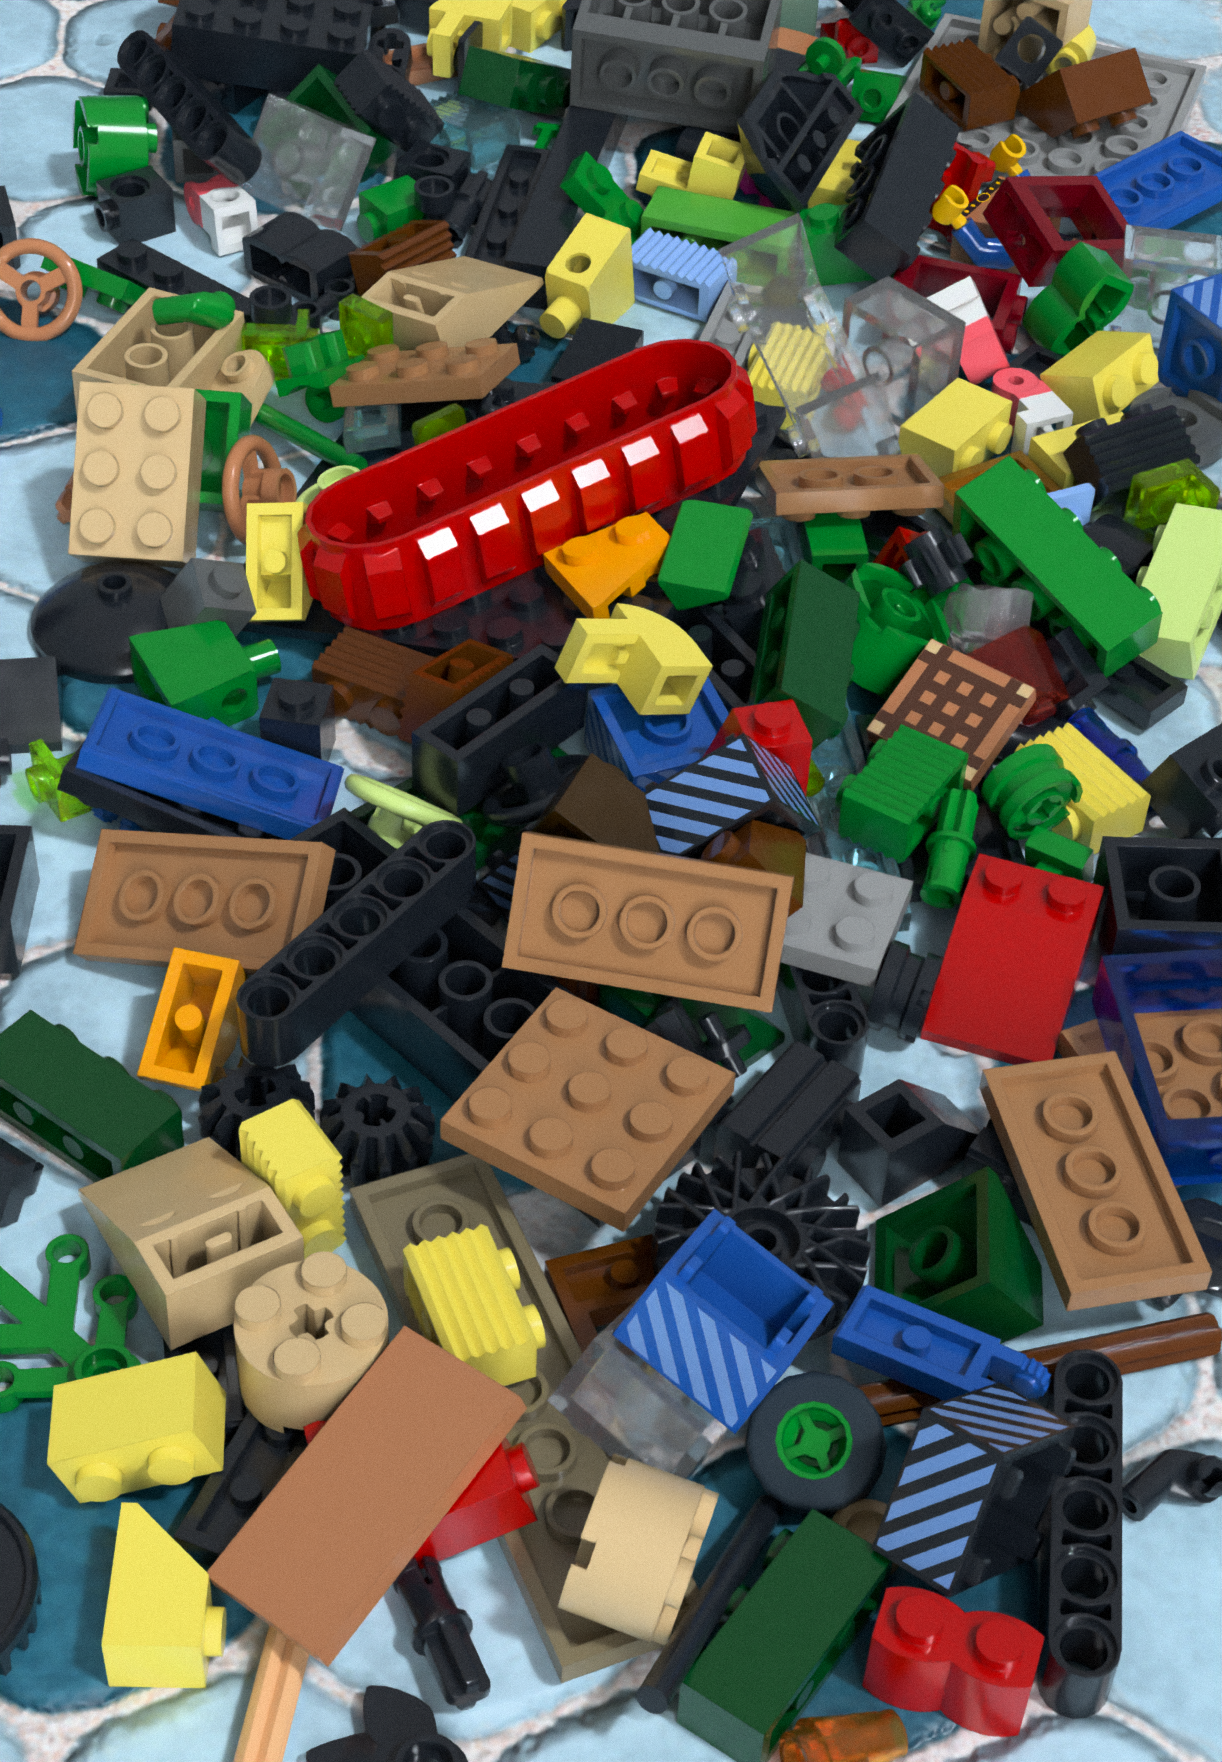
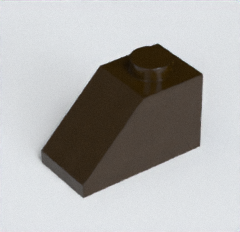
[530,753,660,853]

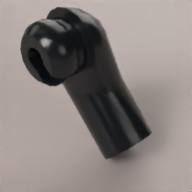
[1122,1449,1222,1522]

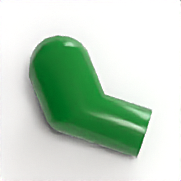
[908,0,946,29]
[152,291,236,330]

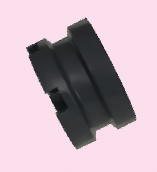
[867,940,945,1044]

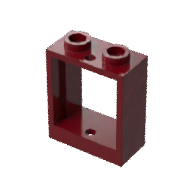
[982,175,1144,287]
[876,255,1028,366]

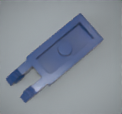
[831,1285,1052,1401]

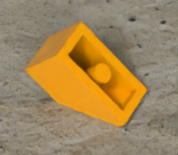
[137,947,248,1092]

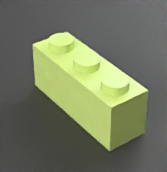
[1135,503,1222,680]

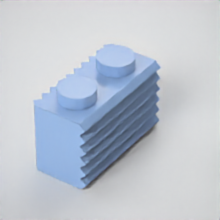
[632,227,736,323]

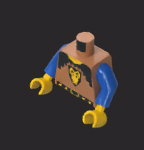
[932,134,1077,275]

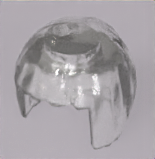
[943,583,1036,671]

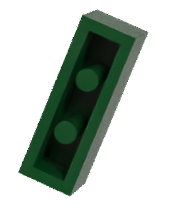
[458,45,571,117]
[748,559,860,752]
[0,1010,185,1182]
[676,1508,892,1762]

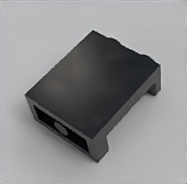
[838,0,935,67]

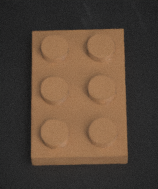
[329,338,520,407]
[755,454,944,522]

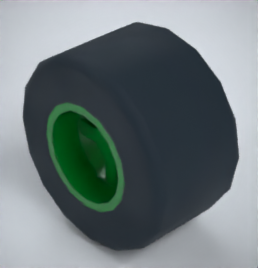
[745,1371,887,1516]

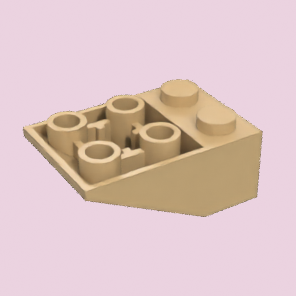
[356,256,544,351]
[78,1137,304,1350]

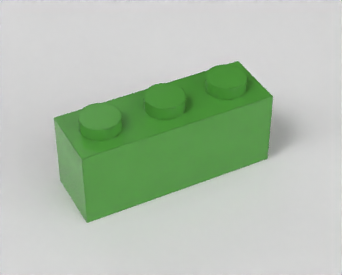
[641,186,800,283]

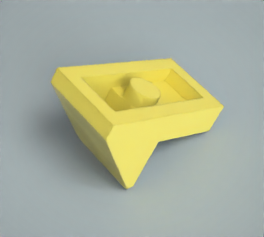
[246,502,313,622]

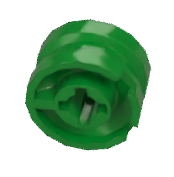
[981,744,1083,840]

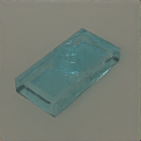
[343,403,402,454]

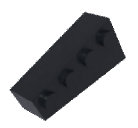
[834,92,960,283]

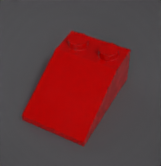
[920,853,1105,1065]

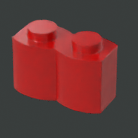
[862,1586,1045,1737]

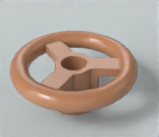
[0,238,83,341]
[222,435,297,546]

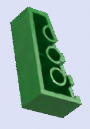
[952,455,1163,678]

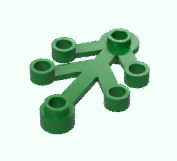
[0,1234,141,1414]

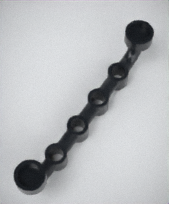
[249,175,454,343]

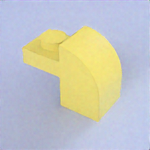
[427,0,513,78]
[635,132,746,200]
[554,603,713,715]

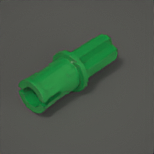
[920,788,979,909]

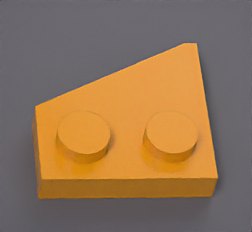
[543,512,671,619]

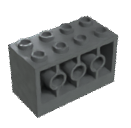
[570,0,782,134]

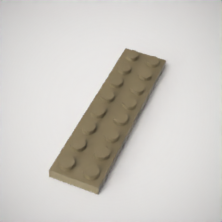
[349,1153,699,1683]

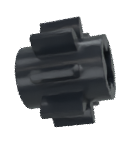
[897,526,974,598]

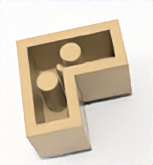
[977,0,1092,67]

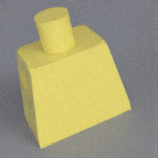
[539,213,635,339]

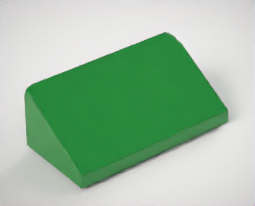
[658,500,753,611]

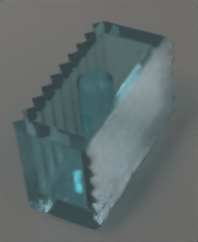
[430,90,521,171]

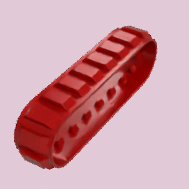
[297,339,757,630]

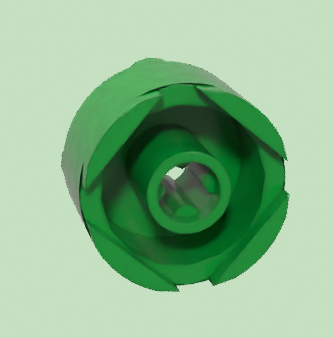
[73,95,158,196]
[843,562,950,701]

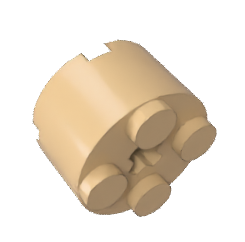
[234,1252,389,1433]
[558,1453,719,1645]

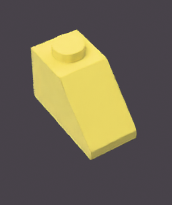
[101,1502,226,1688]

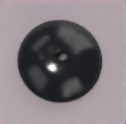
[31,561,177,684]

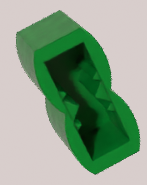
[1022,241,1134,356]

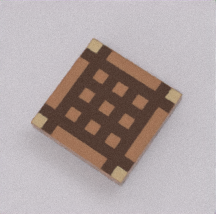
[866,638,1036,791]

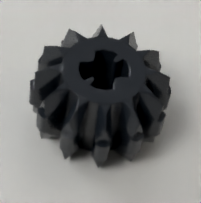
[198,1055,315,1162]
[320,1073,435,1187]

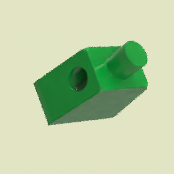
[129,620,281,727]

